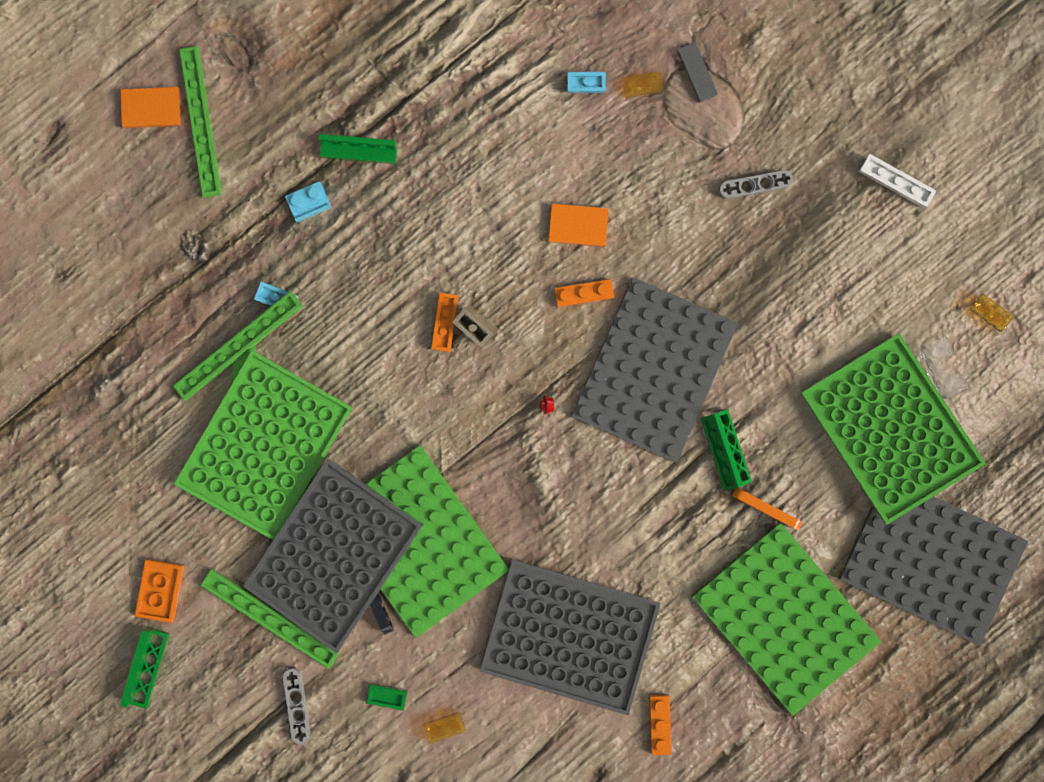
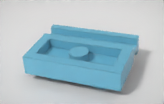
[285,181,332,223]

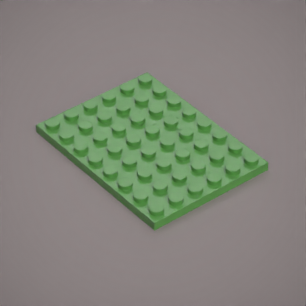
[800,333,986,525]
[174,350,353,540]
[367,445,509,638]
[692,522,882,716]

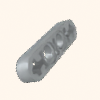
[719,170,793,200]
[283,667,311,744]

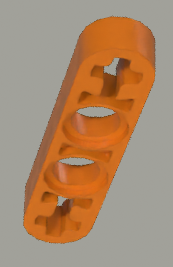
[731,488,802,531]

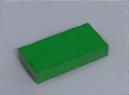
[366,683,408,711]

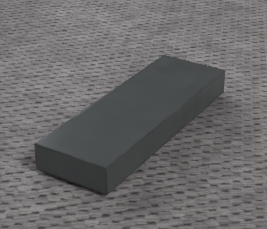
[677,42,718,103]

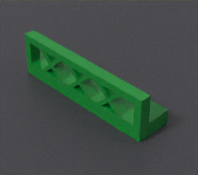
[318,134,398,165]
[700,409,752,491]
[120,627,170,709]

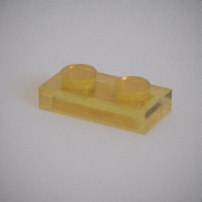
[622,71,664,98]
[969,294,1014,332]
[423,712,466,744]

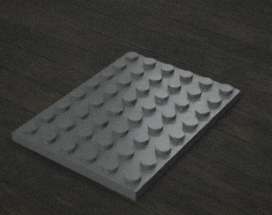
[572,277,738,463]
[243,459,424,654]
[838,496,1028,646]
[480,559,661,716]

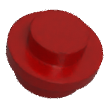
[540,395,554,415]

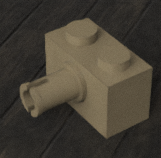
[452,305,497,351]

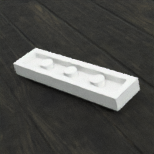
[858,154,936,209]

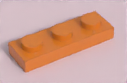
[555,279,614,308]
[431,293,459,352]
[649,695,671,755]

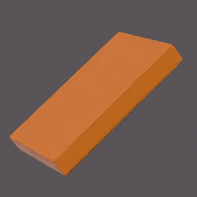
[121,87,181,129]
[549,204,609,247]
[134,559,184,623]

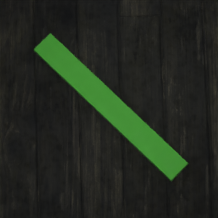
[179,46,222,198]
[173,291,304,401]
[200,568,340,669]

